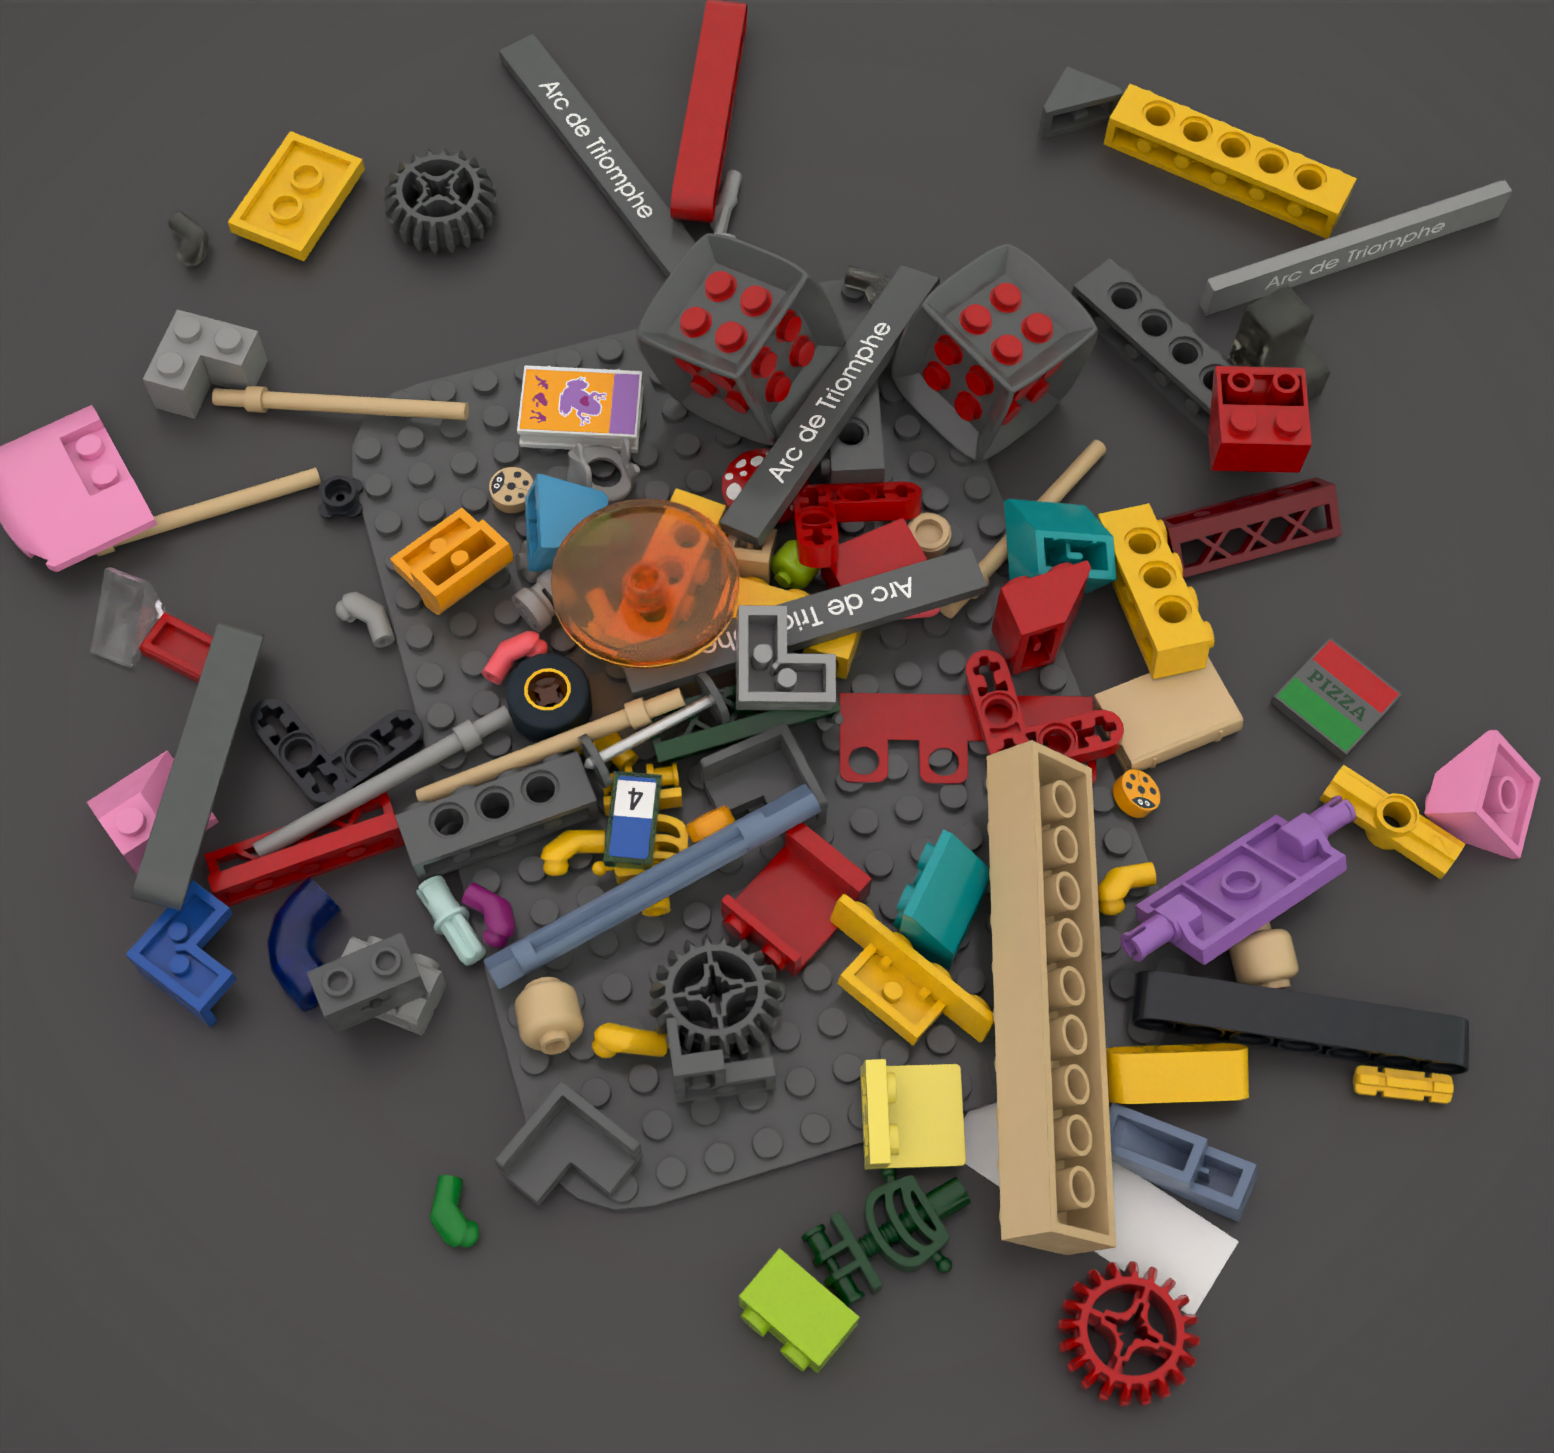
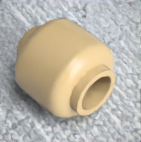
[1229,922,1299,989]
[514,977,584,1055]

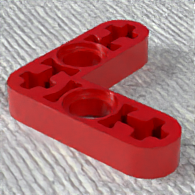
[793,481,922,568]
[966,650,1124,763]

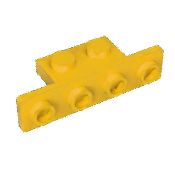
[830,894,995,1046]

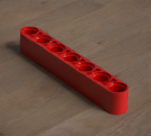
[670,0,748,223]

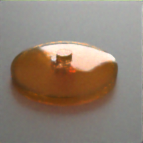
[551,499,739,669]

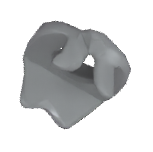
[566,438,640,507]

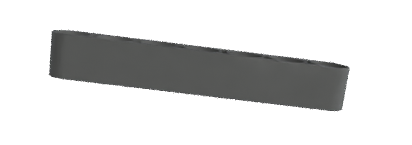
[131,621,264,911]

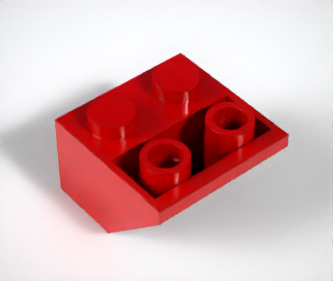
[1208,366,1312,473]
[991,560,1091,676]

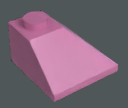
[1424,730,1541,859]
[86,750,218,874]

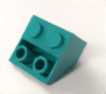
[1004,499,1117,593]
[893,829,990,970]

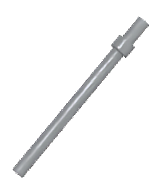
[253,705,513,857]

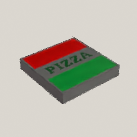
[1270,637,1402,761]

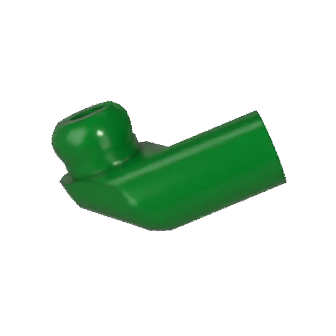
[430,1175,479,1248]

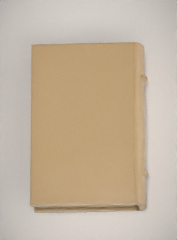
[1093,657,1243,772]

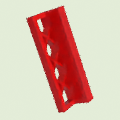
[204,791,405,907]

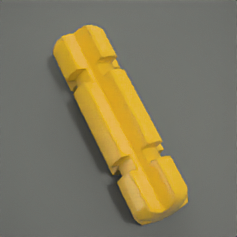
[1353,1065,1454,1104]

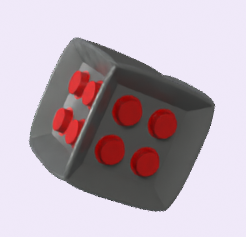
[636,234,845,445]
[891,244,1098,462]

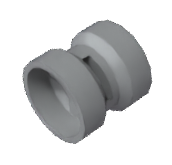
[512,569,576,633]

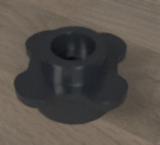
[318,475,363,519]

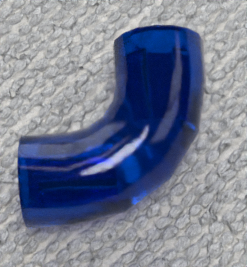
[267,877,342,1012]

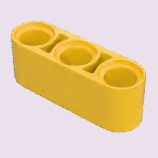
[1106,1043,1249,1104]

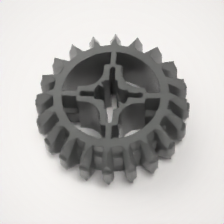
[384,147,497,255]
[649,934,782,1063]

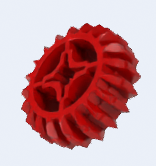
[1057,1261,1200,1407]

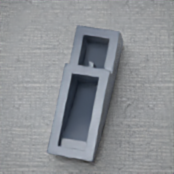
[1109,1103,1257,1222]

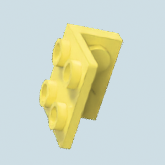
[860,1059,966,1169]

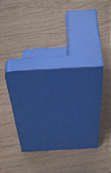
[125,880,237,1028]

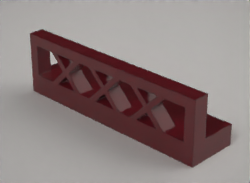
[1157,477,1342,578]

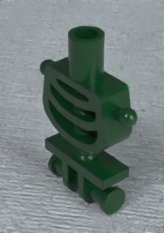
[801,1169,971,1307]

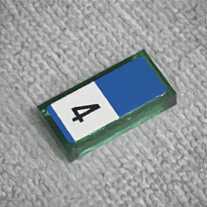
[603,771,662,870]

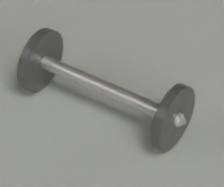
[578,671,731,788]

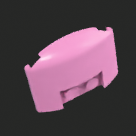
[0,405,157,572]

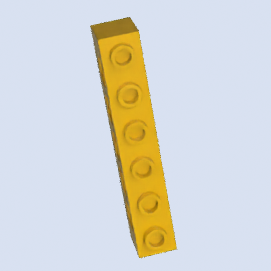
[1104,84,1357,239]

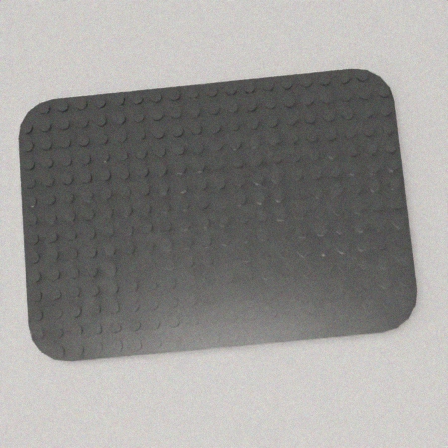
[352,277,1188,1212]

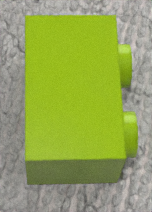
[739,1248,859,1374]

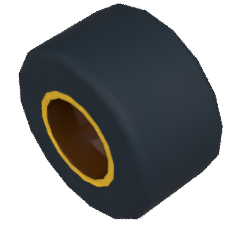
[506,653,592,743]

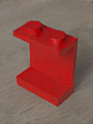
[721,822,872,978]

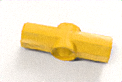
[1319,765,1466,880]

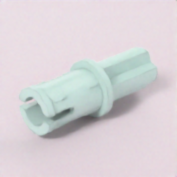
[416,876,486,966]

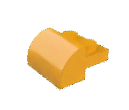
[390,507,514,615]

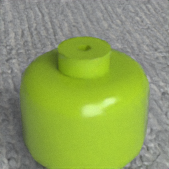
[771,540,820,589]

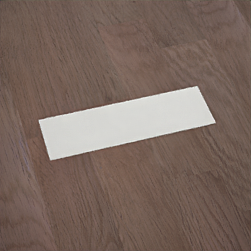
[964,1103,1239,1315]

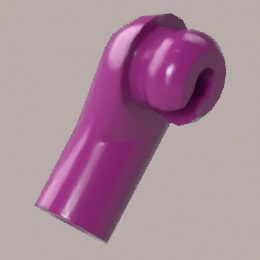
[462,882,516,949]

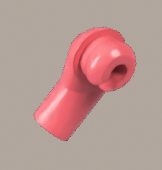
[481,631,548,685]

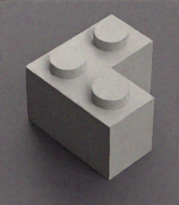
[142,309,268,419]
[736,605,836,711]

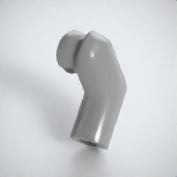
[335,592,395,648]

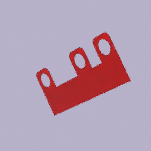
[839,693,1097,784]

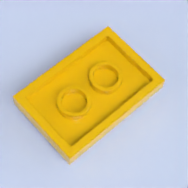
[228,131,365,261]

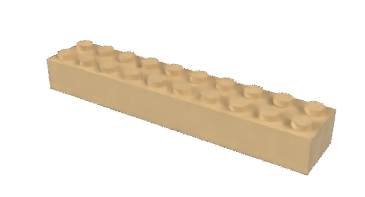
[986,740,1116,1255]

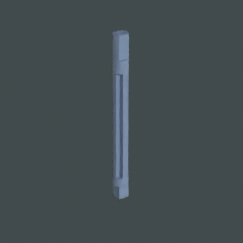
[483,784,821,989]

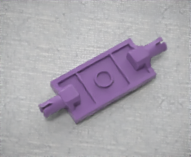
[1120,795,1356,965]

